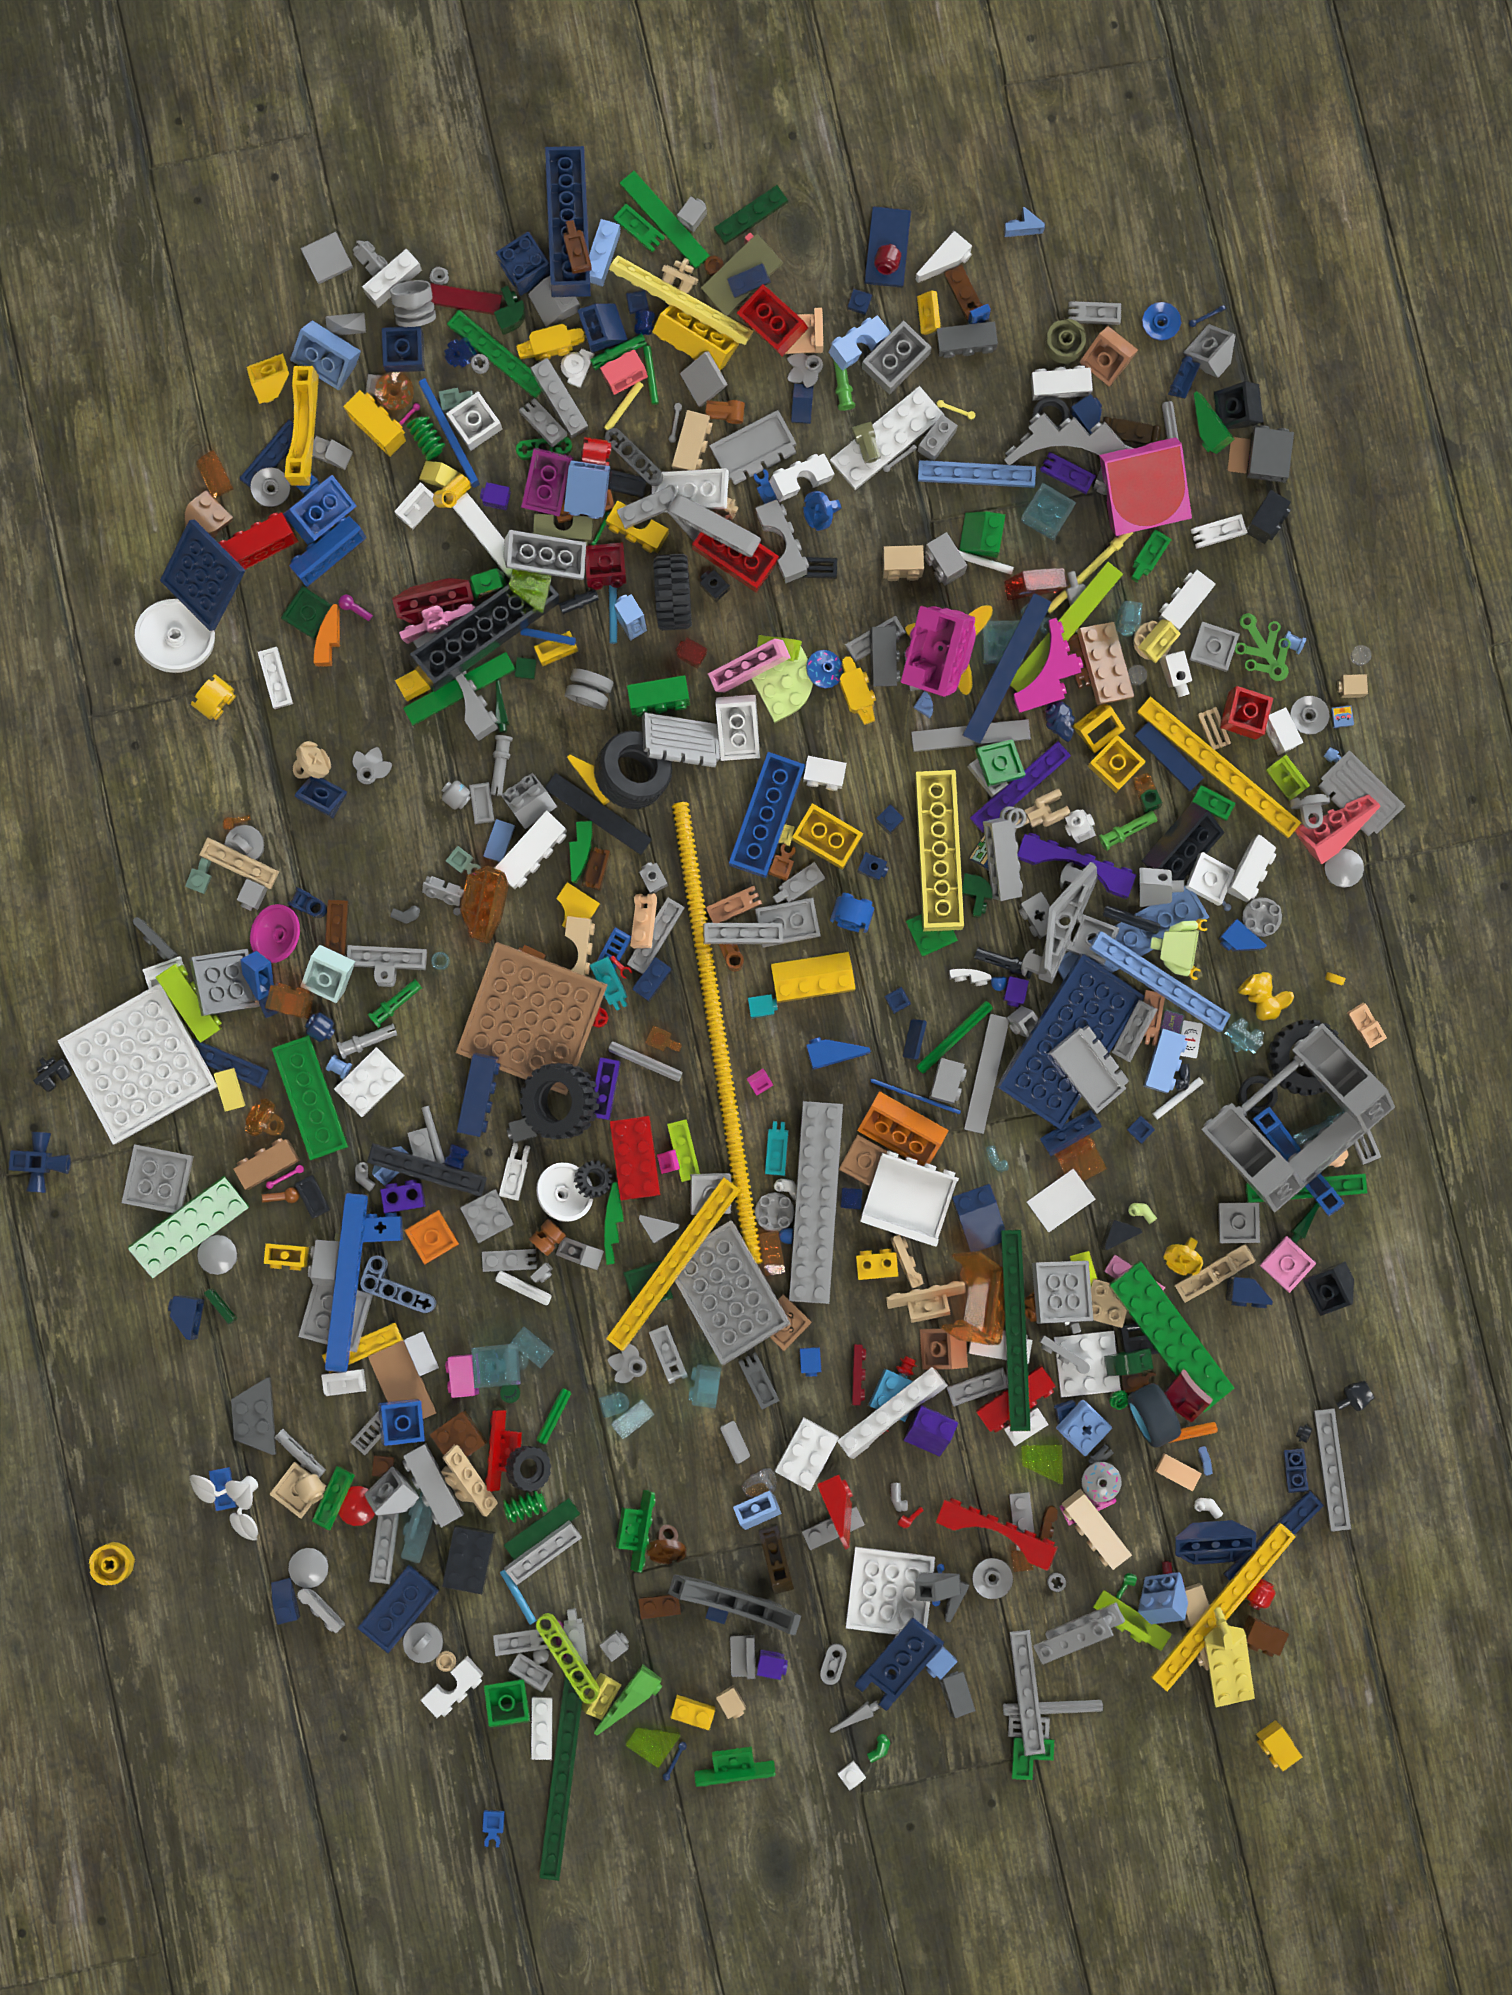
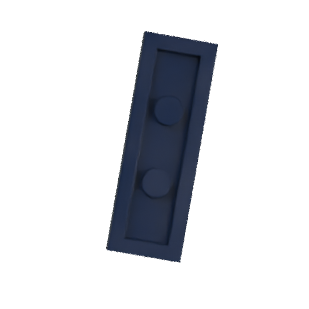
[1040,1109,1102,1157]

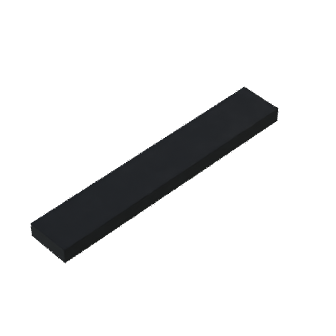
[545,773,652,856]
[367,1143,487,1197]

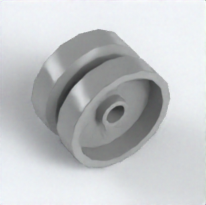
[565,668,614,709]

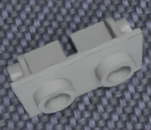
[353,241,388,277]
[422,876,464,906]

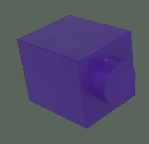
[480,482,511,511]
[1003,976,1029,1008]

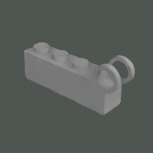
[983,806,1026,901]

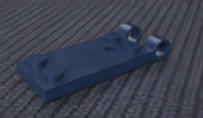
[854,1617,944,1711]

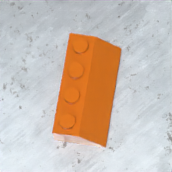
[857,1091,949,1166]

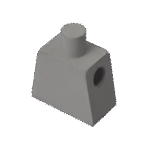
[1139,868,1184,907]

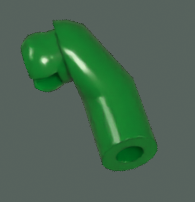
[867,1734,890,1763]

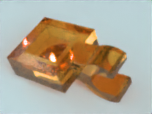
[645,1025,682,1052]

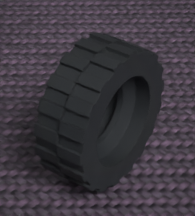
[505,1445,551,1492]

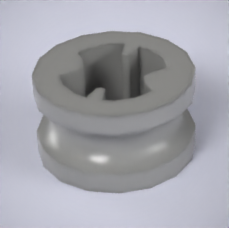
[471,354,489,374]
[1047,1573,1066,1592]

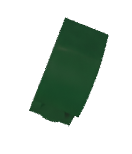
[494,286,526,335]
[962,873,993,918]
[1104,1349,1153,1376]

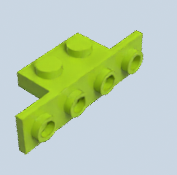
[1093,1590,1172,1651]

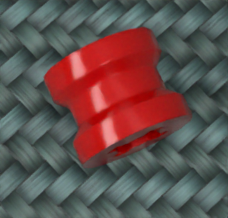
[593,1007,608,1028]

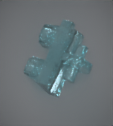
[1225,1018,1264,1053]

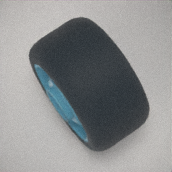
[1127,1384,1181,1448]

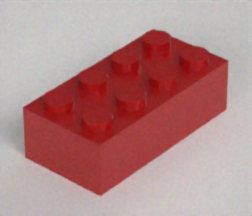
[218,512,299,570]
[692,512,779,593]
[610,1116,661,1201]

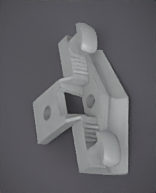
[1021,862,1119,984]

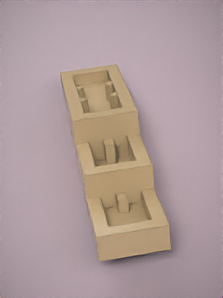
[1175,1243,1256,1302]

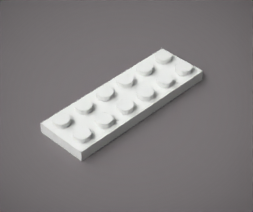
[830,386,945,490]

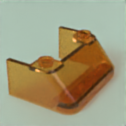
[941,1251,1005,1346]

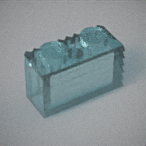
[1117,601,1143,636]

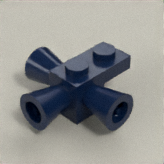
[9,1132,71,1193]

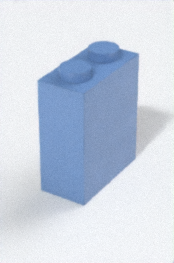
[564,460,610,519]

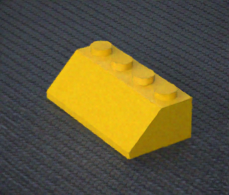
[652,305,740,370]
[771,952,855,1003]

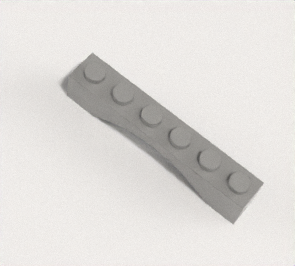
[413,632,498,741]

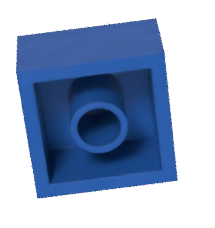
[378,1399,425,1446]

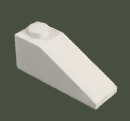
[915,231,972,283]

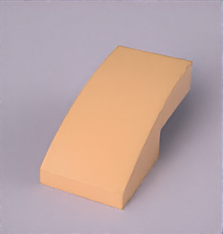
[1347,1003,1387,1048]
[1155,1453,1202,1491]

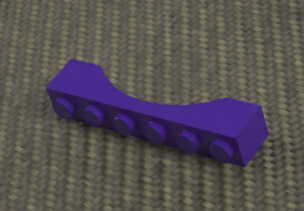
[1017,833,1136,899]

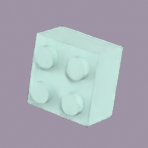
[300,945,355,1003]

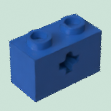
[363,1213,403,1242]

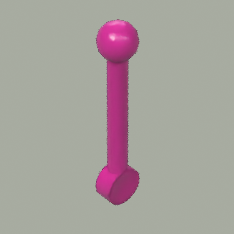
[399,403,420,426]
[266,1165,304,1189]

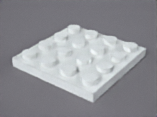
[846,1547,935,1634]

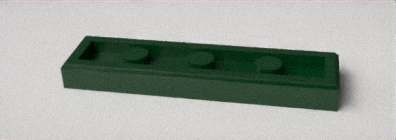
[504,1498,581,1560]

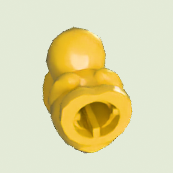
[1237,972,1294,1021]

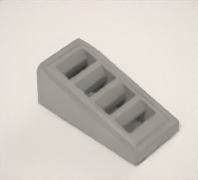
[351,1411,381,1455]

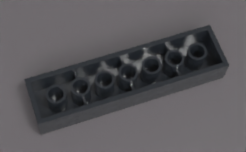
[410,571,559,692]

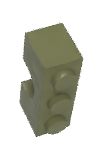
[533,514,594,546]

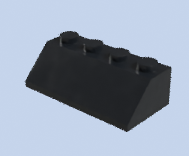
[1141,802,1225,881]

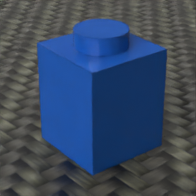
[800,1347,821,1377]

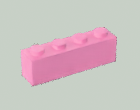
[708,639,791,693]

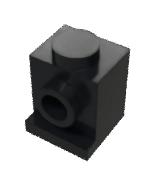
[700,570,730,602]

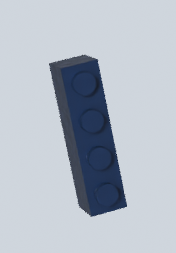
[457,1053,501,1137]

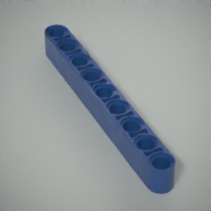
[325,1193,368,1373]

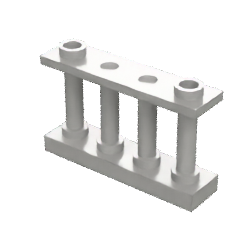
[1033,1602,1125,1665]

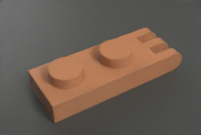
[706,886,762,923]
[1141,990,1165,1046]

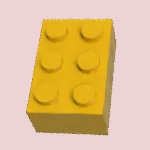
[343,390,406,457]
[792,803,863,870]

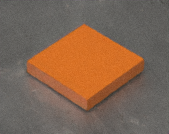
[404,1210,459,1265]

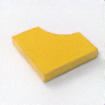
[556,882,600,928]

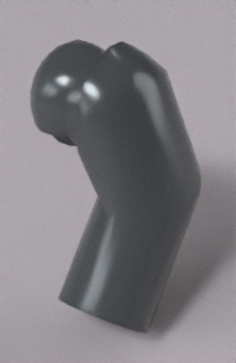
[390,906,420,923]

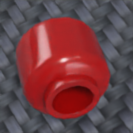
[1246,1579,1276,1610]

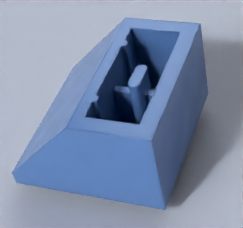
[1138,1572,1188,1624]

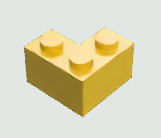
[1256,1720,1302,1771]

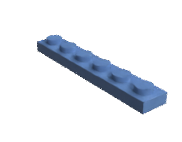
[918,460,1036,488]

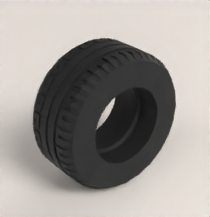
[594,731,672,809]

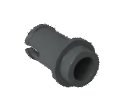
[1088,1444,1114,1465]

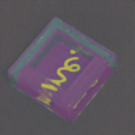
[1160,1010,1185,1034]

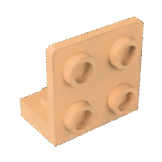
[785,308,823,354]

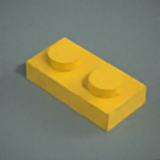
[917,290,941,335]

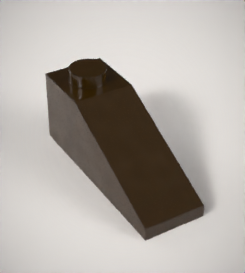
[759,1526,794,1594]

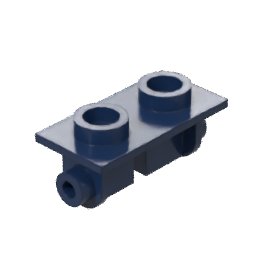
[1168,356,1201,399]

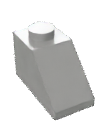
[556,1237,604,1270]

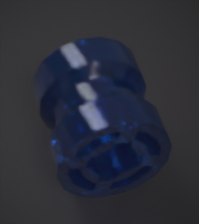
[634,310,655,335]
[444,1144,469,1170]

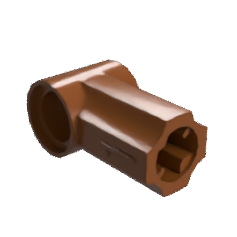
[706,400,745,424]
[718,944,744,972]

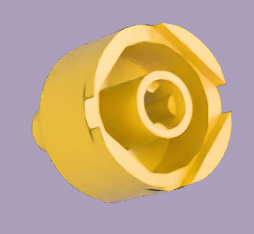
[191,674,236,720]
[89,1542,135,1585]

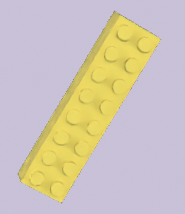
[915,770,964,931]

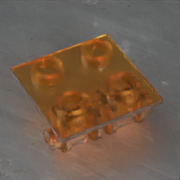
[1054,1135,1107,1181]

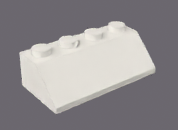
[494,810,567,889]

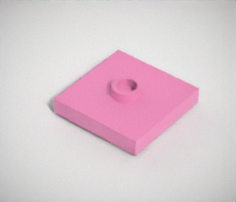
[1259,1236,1316,1293]

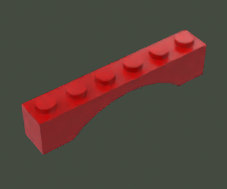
[935,1498,1058,1571]

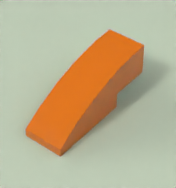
[314,604,340,666]

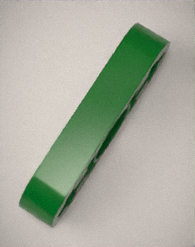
[516,437,573,460]

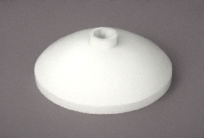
[537,1163,593,1222]

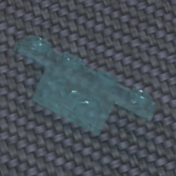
[401,1491,433,1563]

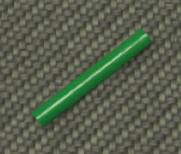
[643,346,659,405]

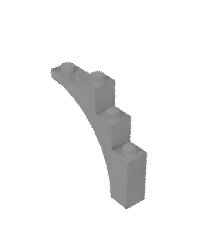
[1004,413,1128,466]

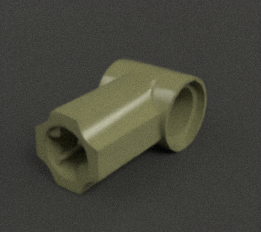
[852,421,881,463]

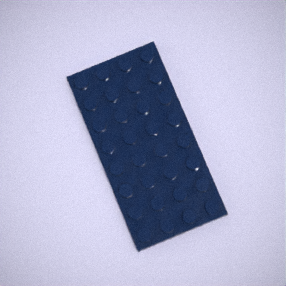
[997,953,1145,1130]

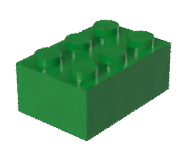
[627,675,690,717]

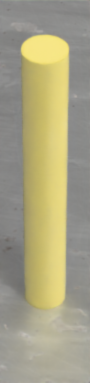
[603,382,643,431]

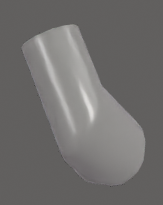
[355,1162,376,1192]

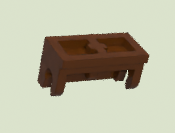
[581,847,611,891]

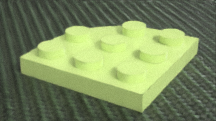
[752,646,813,723]

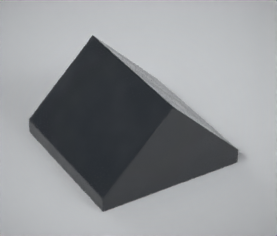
[1101,1220,1143,1250]

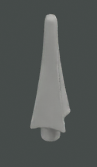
[830,1701,880,1733]

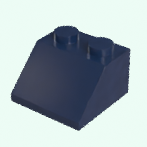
[168,1295,205,1340]

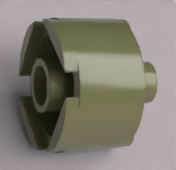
[1045,319,1086,364]

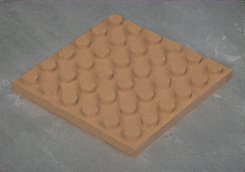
[456,942,608,1095]

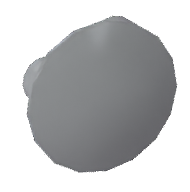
[1324,848,1364,888]
[1243,898,1282,937]
[755,1192,794,1232]
[197,1235,237,1275]
[288,1548,328,1588]

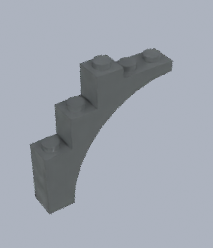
[668,1574,801,1635]

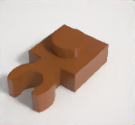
[769,843,795,881]

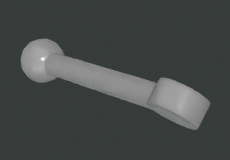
[669,403,682,443]
[883,445,917,472]

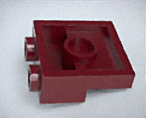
[585,542,627,590]

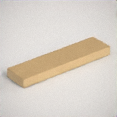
[199,837,280,889]

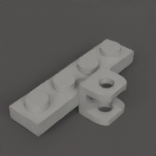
[347,945,427,987]

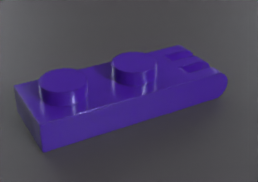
[1040,452,1096,494]

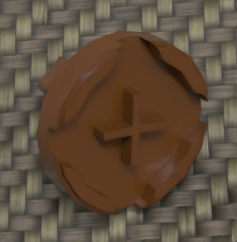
[646,1525,687,1564]

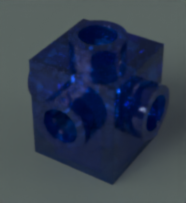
[444,337,477,368]

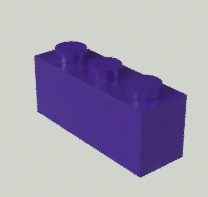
[594,1058,621,1121]

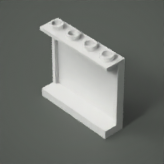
[860,1151,959,1247]

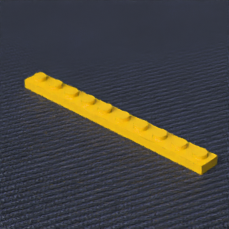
[1137,697,1301,838]
[606,1178,741,1351]
[1151,1523,1296,1691]

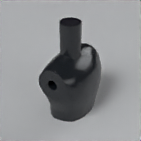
[1336,1380,1375,1411]

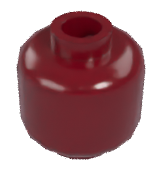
[874,244,901,275]

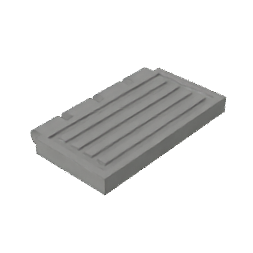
[709,410,796,485]
[642,713,720,767]
[1318,750,1405,836]
[1049,1026,1129,1114]

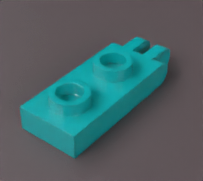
[590,956,628,1010]
[765,1121,788,1176]

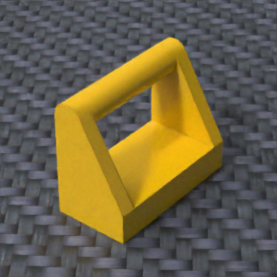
[1073,704,1125,754]

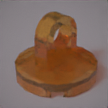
[245,1098,284,1136]

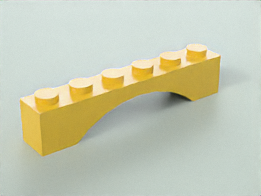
[285,366,319,486]

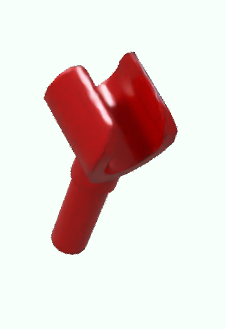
[609,955,632,979]
[897,1507,924,1528]

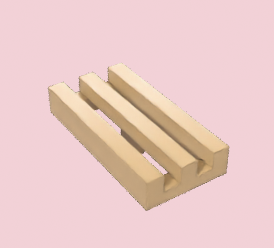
[1197,707,1231,750]

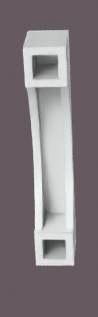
[837,1367,948,1459]

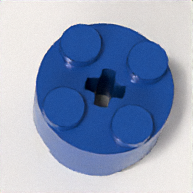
[830,893,875,933]

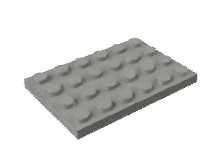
[675,1221,791,1365]

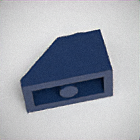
[1070,394,1102,434]
[271,1578,301,1625]

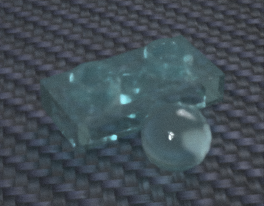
[511,1327,554,1370]

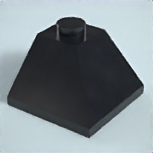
[1303,1261,1354,1316]

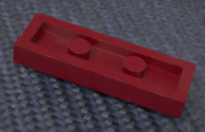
[852,1344,866,1405]

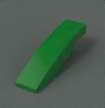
[604,1182,625,1265]

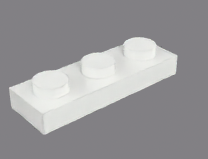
[258,647,293,709]
[531,1697,553,1760]

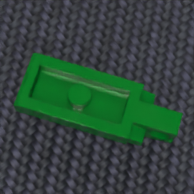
[1131,529,1172,583]

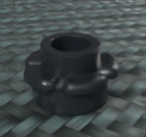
[1296,1424,1313,1443]

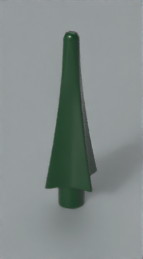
[495,680,510,733]
[1290,1202,1320,1244]

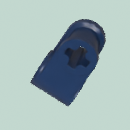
[287,887,327,918]

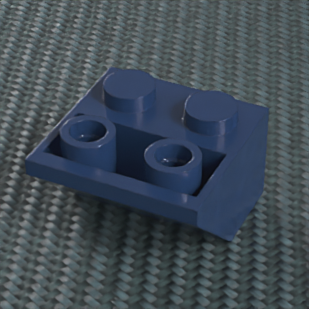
[578,304,628,353]
[1226,1277,1273,1308]

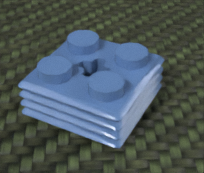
[1056,1400,1112,1456]

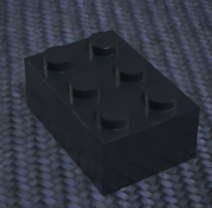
[442,1525,496,1595]

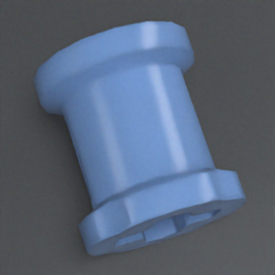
[1281,631,1306,654]
[326,1055,352,1080]

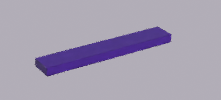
[970,742,1071,833]

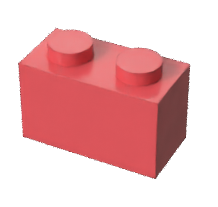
[600,350,648,395]

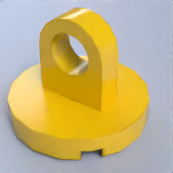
[1163,1237,1203,1276]

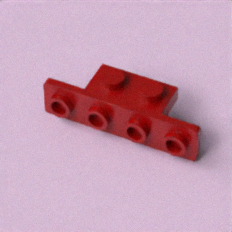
[486,1410,522,1491]

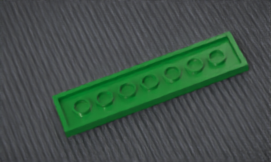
[1108,1261,1235,1413]

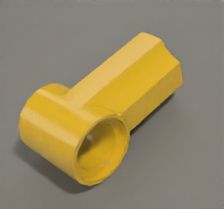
[433,474,471,508]

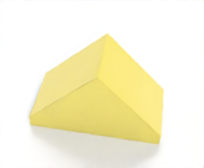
[419,461,461,488]

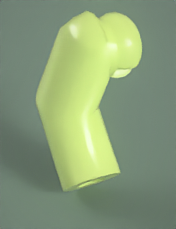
[1128,1203,1157,1224]

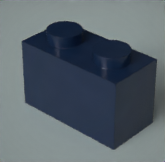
[632,957,672,1002]

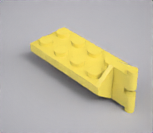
[1204,1607,1255,1707]

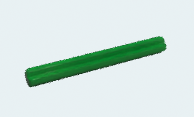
[916,1001,993,1074]

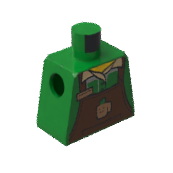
[469,568,508,603]

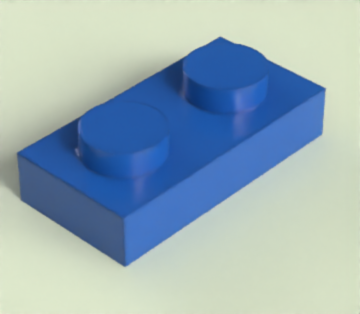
[209,1467,237,1511]

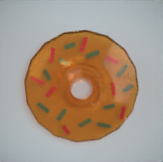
[375,372,414,410]

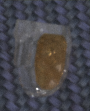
[742,1468,777,1497]

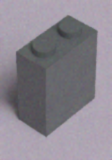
[1247,426,1294,483]

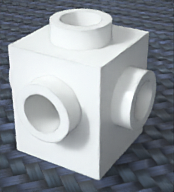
[1065,810,1096,843]

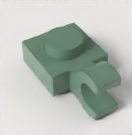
[439,388,474,412]
[185,857,212,894]

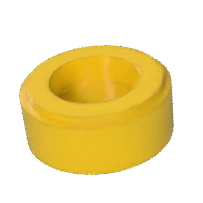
[1325,972,1346,986]

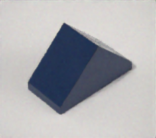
[791,384,814,424]

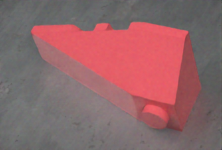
[1295,794,1381,864]

